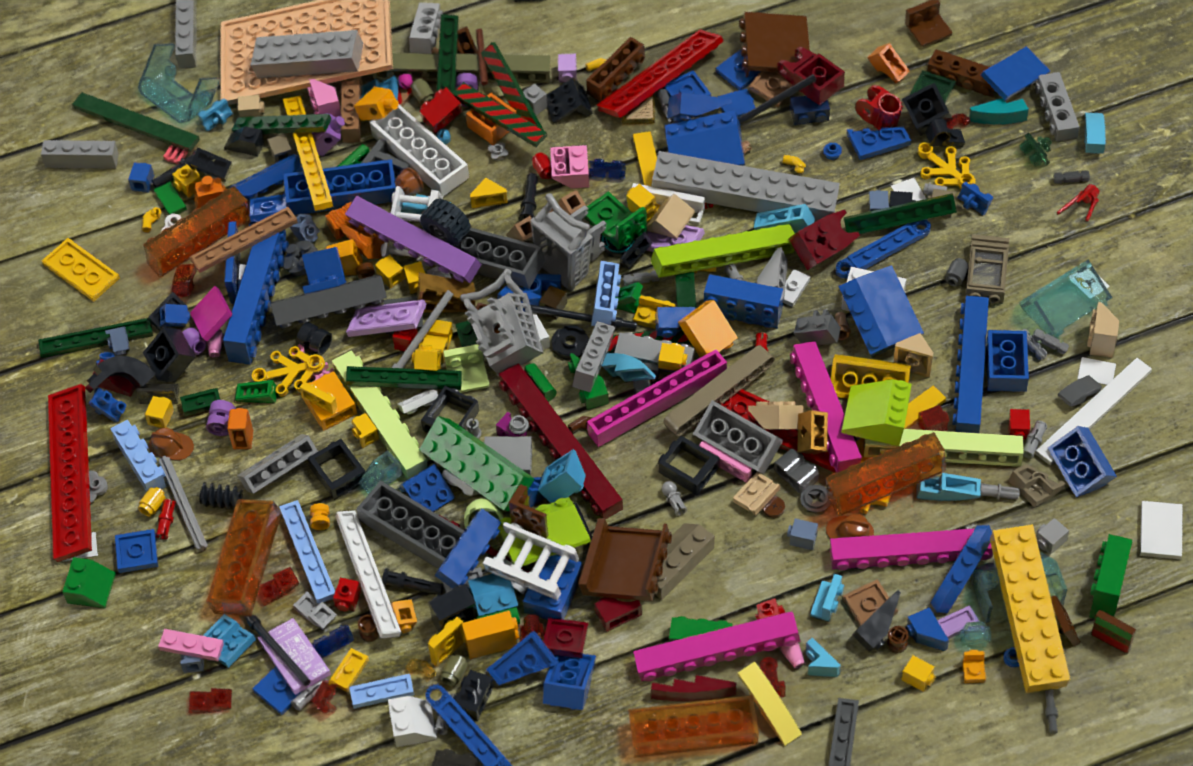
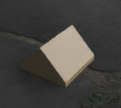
[647,194,695,239]
[894,333,934,378]

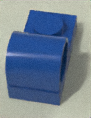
[523,274,562,296]

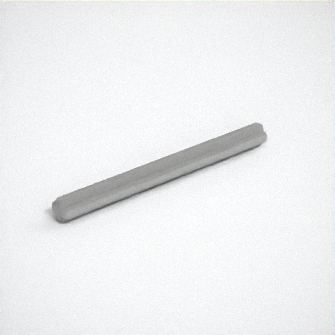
[159,456,208,551]

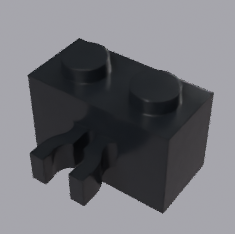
[453,669,494,721]

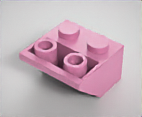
[308,79,341,117]
[551,145,589,189]

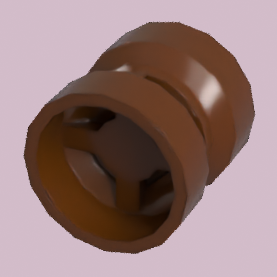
[358,615,379,642]
[887,626,909,653]

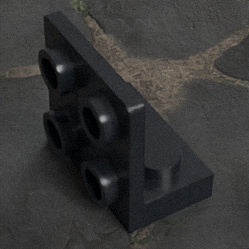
[547,78,593,124]

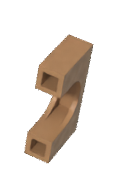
[506,190,586,243]

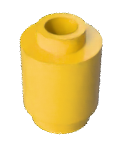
[138,487,166,517]

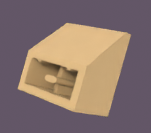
[1087,302,1119,358]
[748,401,803,429]

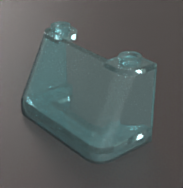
[1018,259,1113,338]

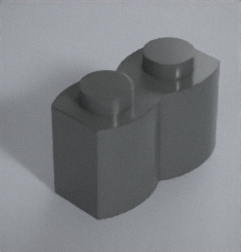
[774,449,819,494]

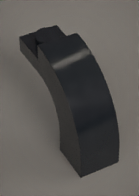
[85,356,156,393]

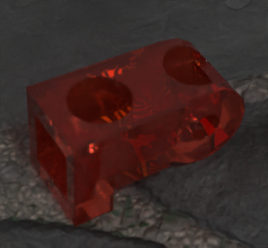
[760,657,786,698]

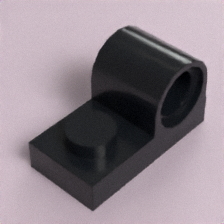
[925,118,965,147]

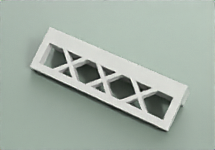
[632,183,705,225]

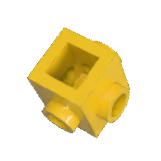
[173,164,201,197]

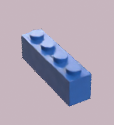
[434,508,501,588]

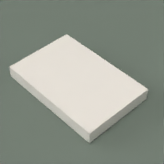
[1140,501,1182,559]

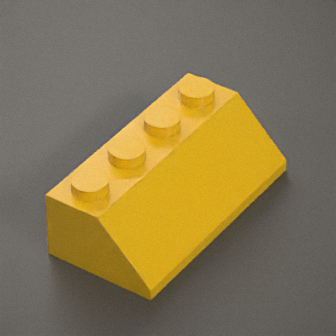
[831,354,911,398]

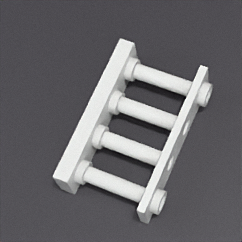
[381,186,443,266]
[483,522,579,600]

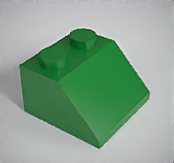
[62,557,116,609]

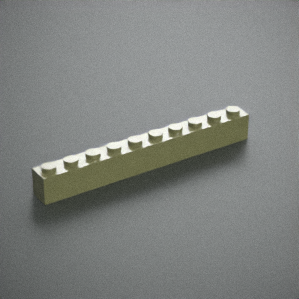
[373,53,550,83]

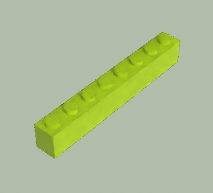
[651,224,795,278]

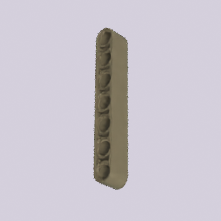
[663,345,775,436]

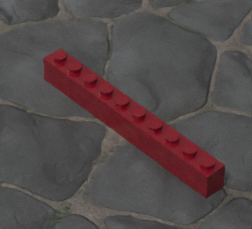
[498,363,623,519]

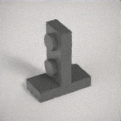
[362,138,410,176]

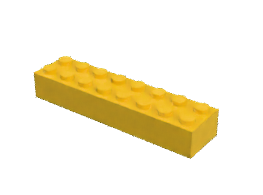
[990,524,1070,693]

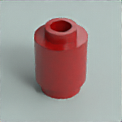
[532,152,552,179]

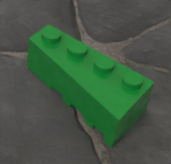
[1089,534,1133,619]

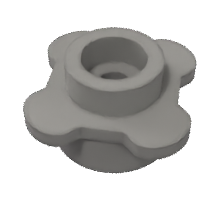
[488,142,508,161]

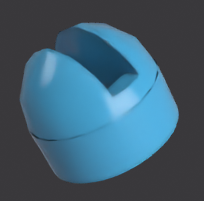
[436,129,451,144]

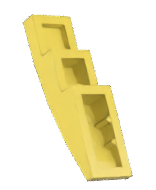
[738,662,802,746]

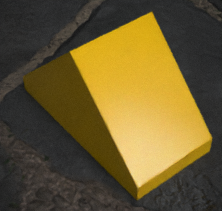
[470,178,508,208]

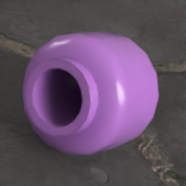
[182,328,207,355]

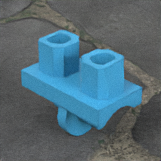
[198,99,233,131]

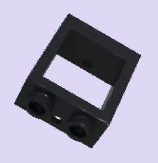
[191,147,232,181]
[421,386,479,433]
[658,436,720,495]
[308,439,367,500]

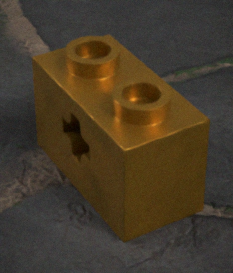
[798,410,828,454]

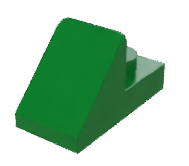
[615,282,643,313]

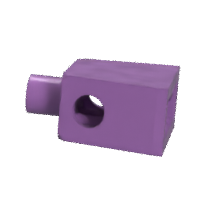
[311,113,345,156]

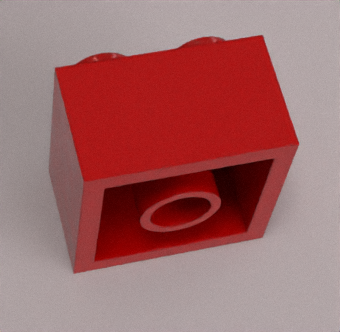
[419,87,462,135]

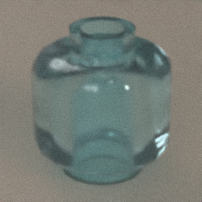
[960,621,991,648]

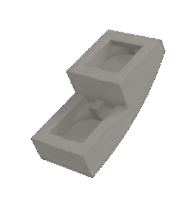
[293,592,337,630]

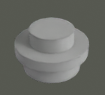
[509,415,529,434]

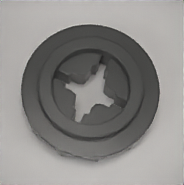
[800,485,832,514]

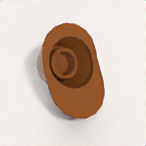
[395,168,424,196]
[148,427,194,460]
[826,514,874,539]

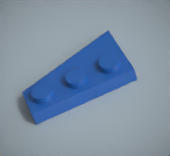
[846,127,911,160]
[486,631,559,685]

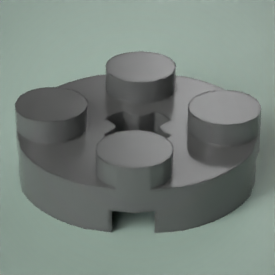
[284,240,318,276]

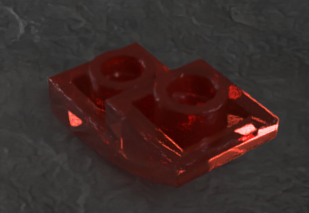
[171,264,197,298]
[255,567,299,606]
[189,688,232,713]

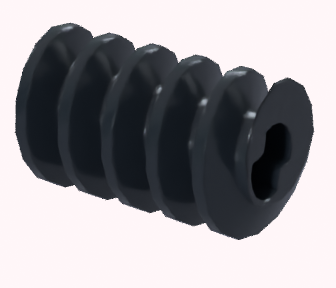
[199,482,243,511]

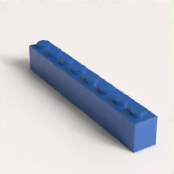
[952,296,989,433]

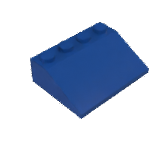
[665,110,745,166]
[839,265,924,358]

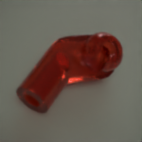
[947,113,970,129]

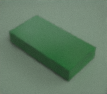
[154,182,187,215]

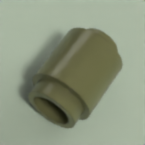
[411,79,434,105]
[440,655,468,686]

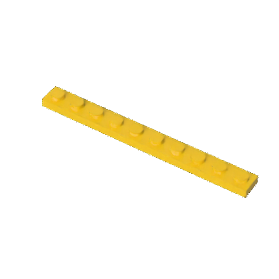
[283,96,333,211]

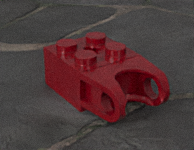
[777,47,845,105]
[788,209,860,270]

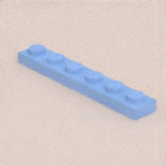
[279,500,335,604]

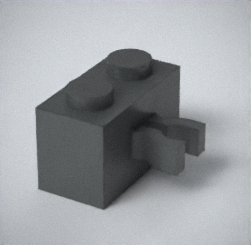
[794,309,841,345]

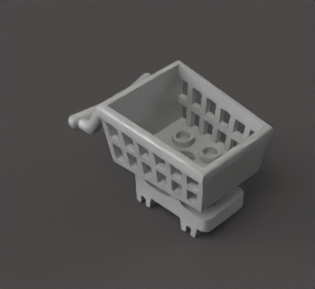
[530,193,606,292]
[460,269,544,376]

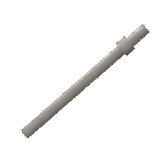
[392,290,454,368]

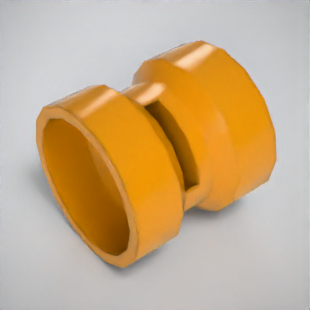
[310,503,330,530]

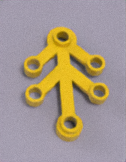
[918,142,975,189]
[251,346,325,397]

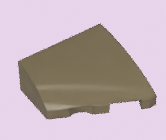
[1008,464,1066,507]

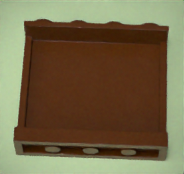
[739,12,810,77]
[579,518,672,601]

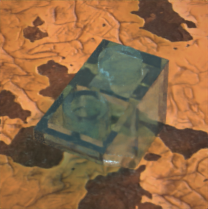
[359,450,402,494]

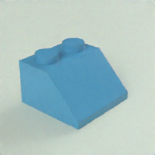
[538,449,586,503]
[468,574,518,616]

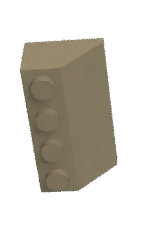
[654,523,714,600]

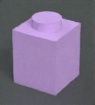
[558,54,577,82]

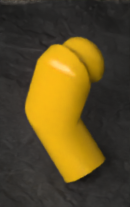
[783,155,806,174]

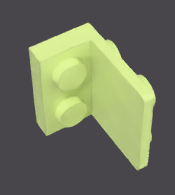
[444,344,489,393]

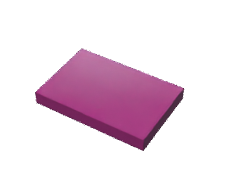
[190,286,232,341]

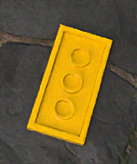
[42,238,120,302]

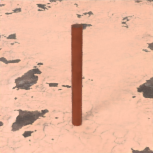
[476,29,488,86]

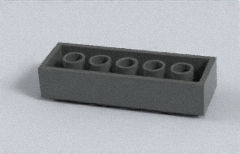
[456,227,546,288]
[270,275,387,328]
[356,480,464,569]

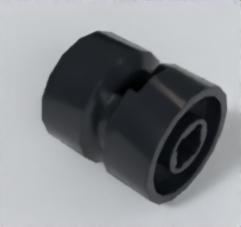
[296,322,332,355]

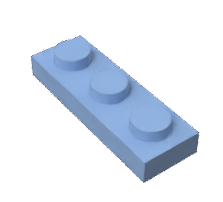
[349,674,414,709]

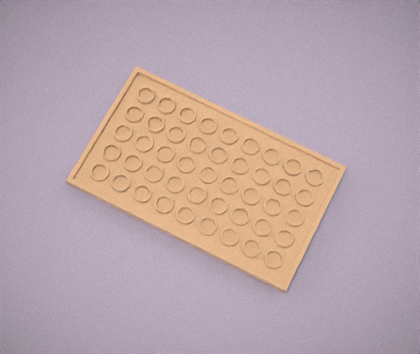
[221,0,393,105]

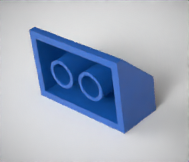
[1048,426,1117,497]

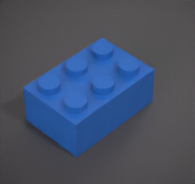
[986,330,1029,392]
[523,554,583,620]

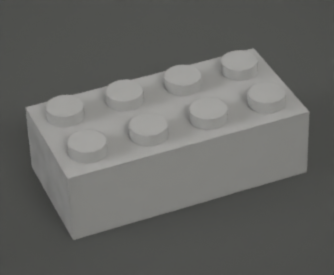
[693,400,783,474]

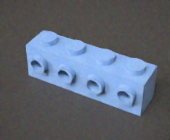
[591,261,621,326]
[110,420,166,492]

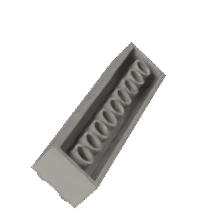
[652,151,840,222]

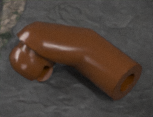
[568,416,592,433]

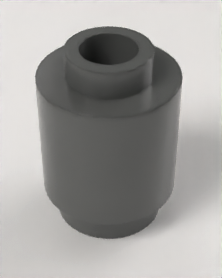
[944,258,968,286]

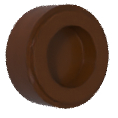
[355,262,375,279]

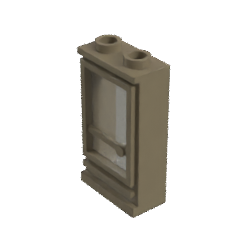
[965,234,1010,304]

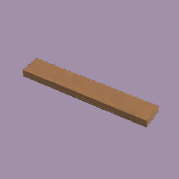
[190,207,298,273]

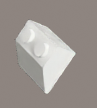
[388,696,437,747]

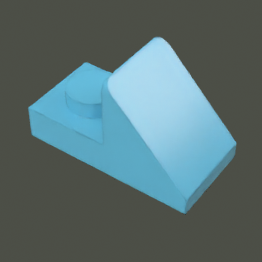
[806,638,841,677]

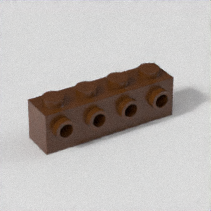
[586,37,645,102]
[927,49,996,97]

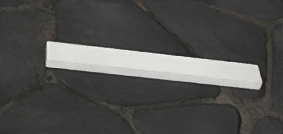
[1035,358,1152,466]
[335,511,401,638]

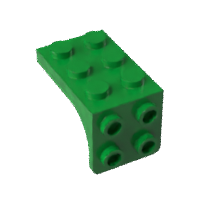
[584,191,647,250]

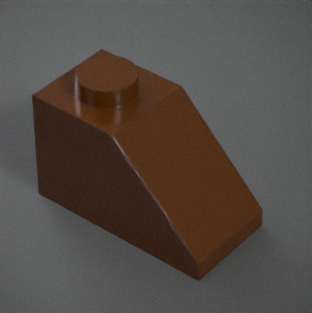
[457,26,478,54]

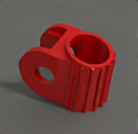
[855,85,903,130]

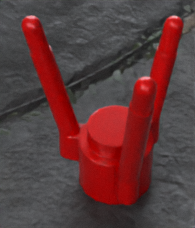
[1057,184,1100,221]

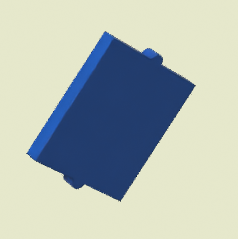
[718,89,756,117]

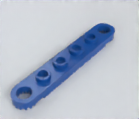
[836,219,931,279]
[426,685,512,766]

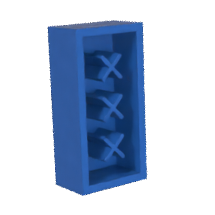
[704,274,783,328]

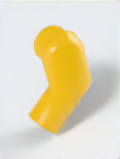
[585,58,606,72]
[142,207,161,232]

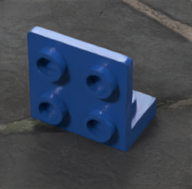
[302,247,346,294]
[398,464,455,511]

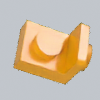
[962,650,986,683]

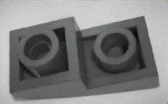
[1058,375,1102,407]

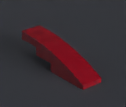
[651,675,737,702]

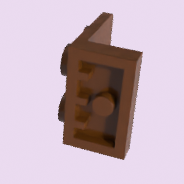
[905,0,953,47]
[509,484,548,539]

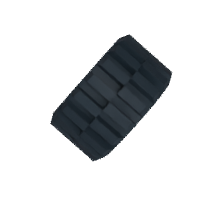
[420,199,471,247]

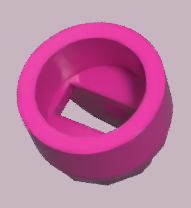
[398,74,413,89]

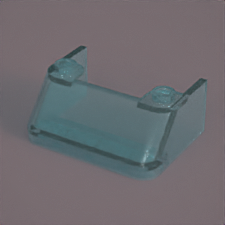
[138,43,221,123]
[970,552,1067,623]

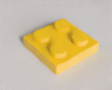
[428,617,465,667]

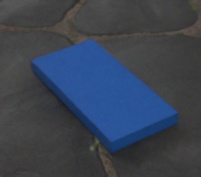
[981,46,1051,100]

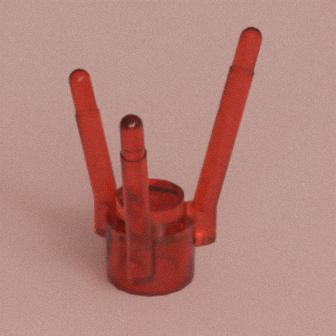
[520,615,545,641]

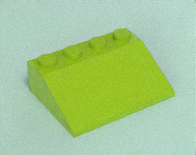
[841,379,912,447]
[498,497,591,566]

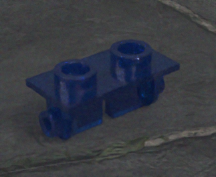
[589,159,627,180]
[311,625,354,659]

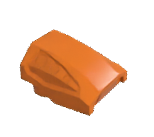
[341,224,385,259]

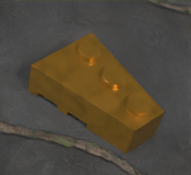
[417,272,476,313]

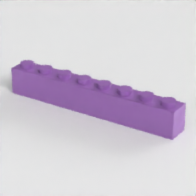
[345,195,482,283]

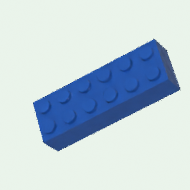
[283,159,396,215]

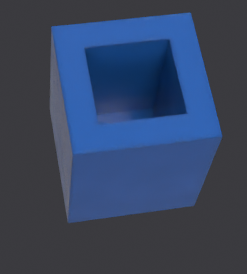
[128,162,155,193]
[160,304,190,328]

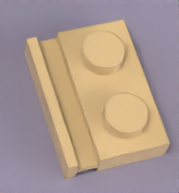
[733,472,780,515]

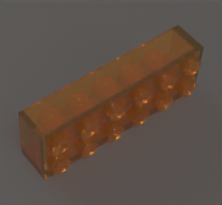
[143,186,250,278]
[825,432,946,517]
[206,499,282,616]
[629,695,759,758]

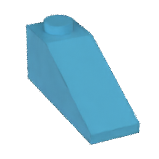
[754,204,815,233]

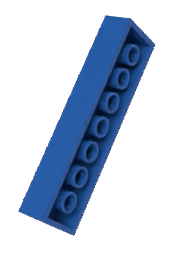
[223,219,289,365]

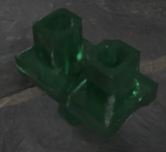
[1019,132,1052,167]

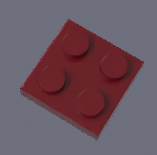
[543,618,588,658]

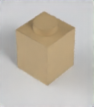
[238,95,265,117]

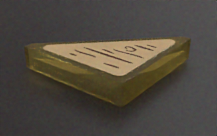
[622,94,655,125]

